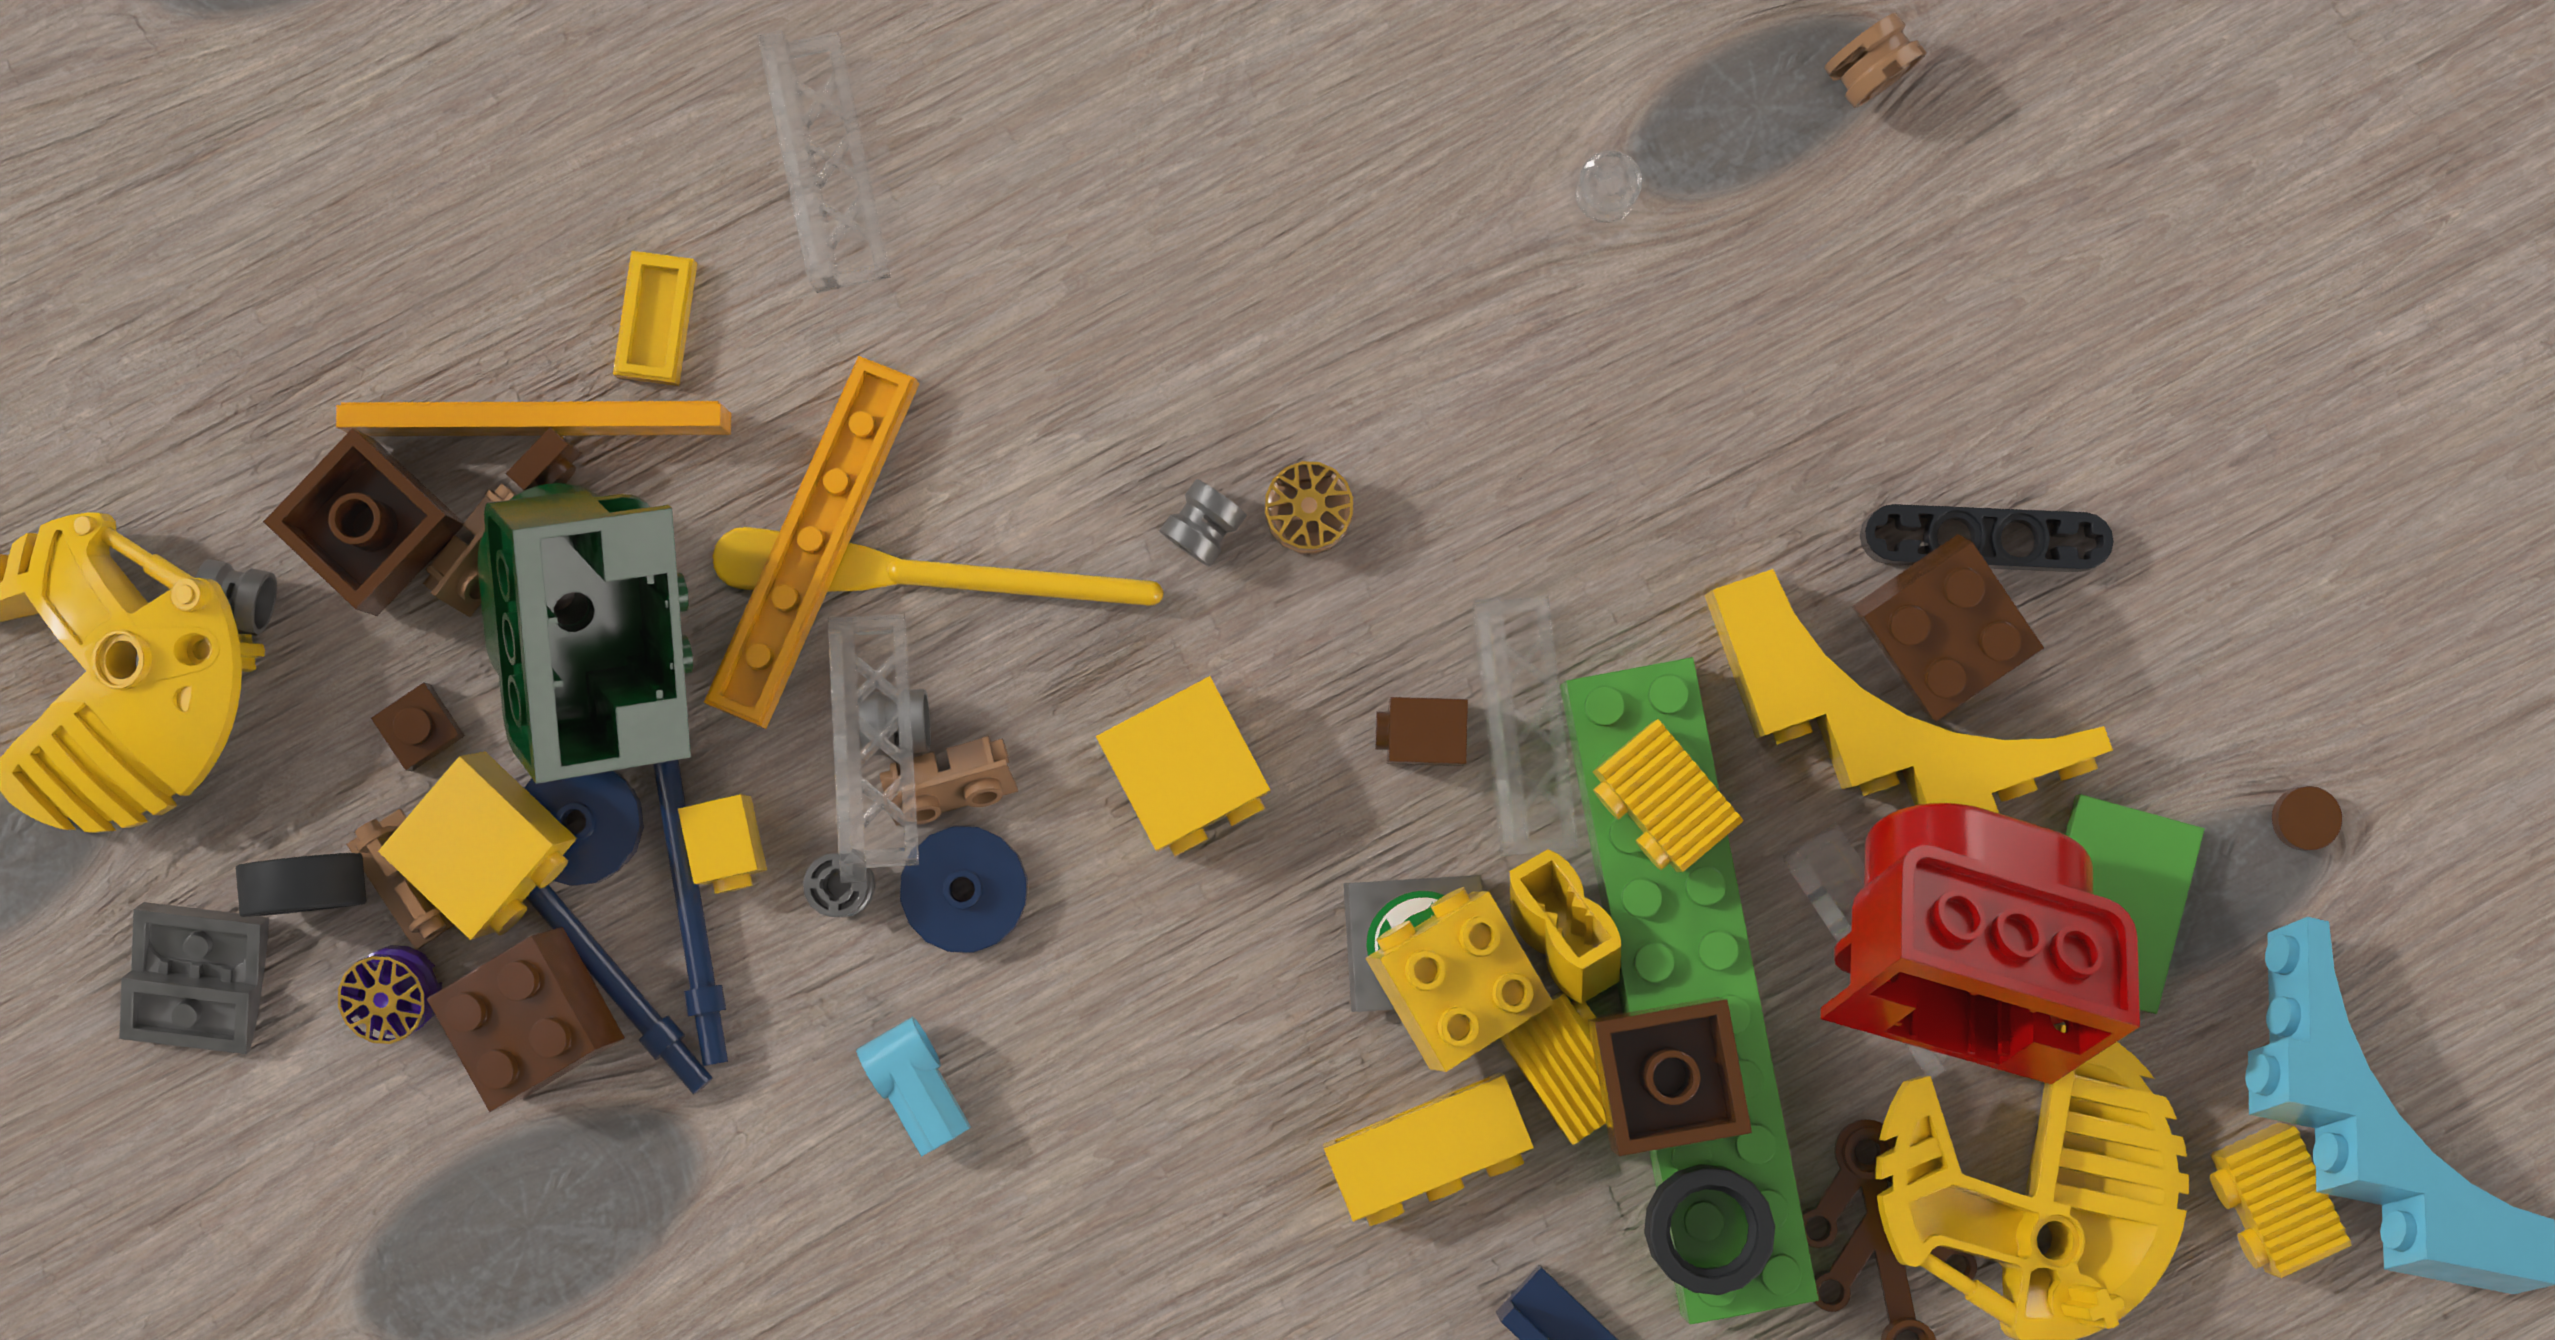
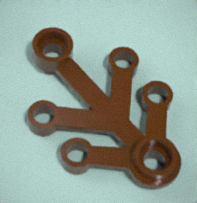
[1802,1119,1977,1340]

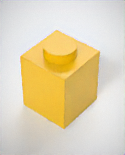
[678,794,767,894]

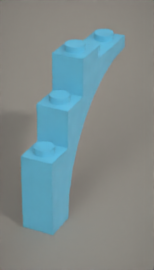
[2245,917,2555,1294]

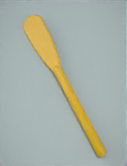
[712,527,1164,606]

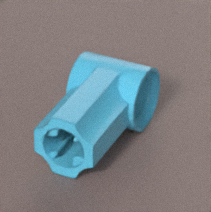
[856,1016,971,1157]

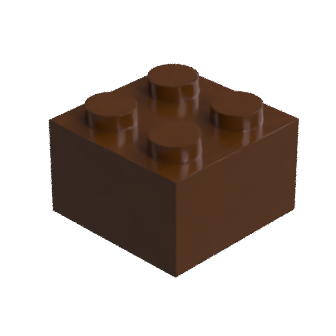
[263,428,464,616]
[1851,534,2044,722]
[427,927,625,1112]
[1588,997,1752,1156]

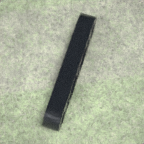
[1860,504,2114,572]

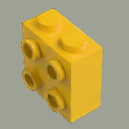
[1096,676,1271,857]
[378,751,577,940]
[1365,887,1554,1072]

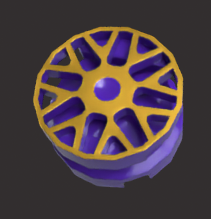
[338,945,442,1044]

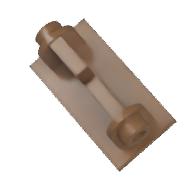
[423,483,517,617]
[879,736,1018,826]
[346,809,454,950]

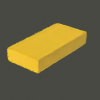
[613,251,697,386]

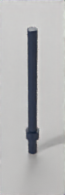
[653,760,728,1066]
[526,884,713,1095]

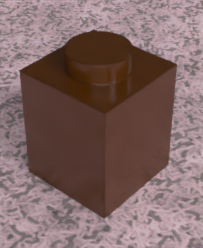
[1375,697,1468,766]

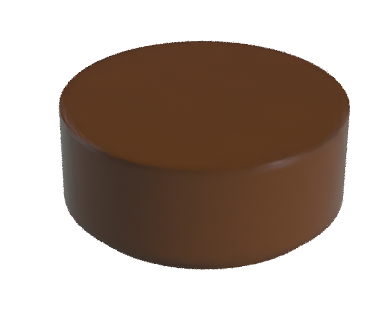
[2272,786,2342,851]

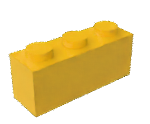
[1323,1072,1534,1226]

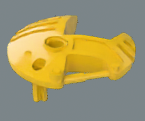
[0,512,265,833]
[1875,1025,2189,1340]

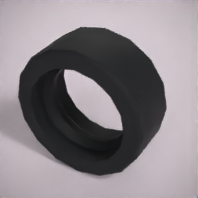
[236,853,367,917]
[1644,1164,1775,1295]

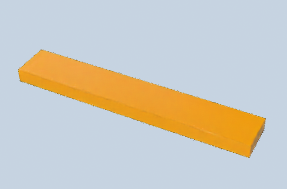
[704,356,919,729]
[336,401,731,436]

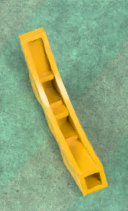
[1705,569,2113,813]

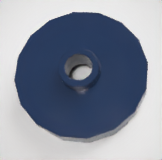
[524,770,644,886]
[900,826,1028,953]

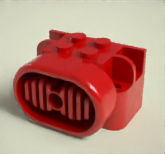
[1820,803,2140,1084]

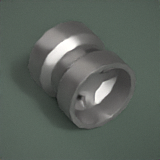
[1159,479,1247,567]
[195,559,277,634]
[859,689,931,756]
[803,853,876,917]

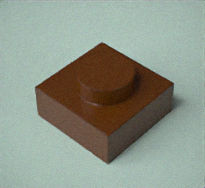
[505,427,582,491]
[371,682,465,772]

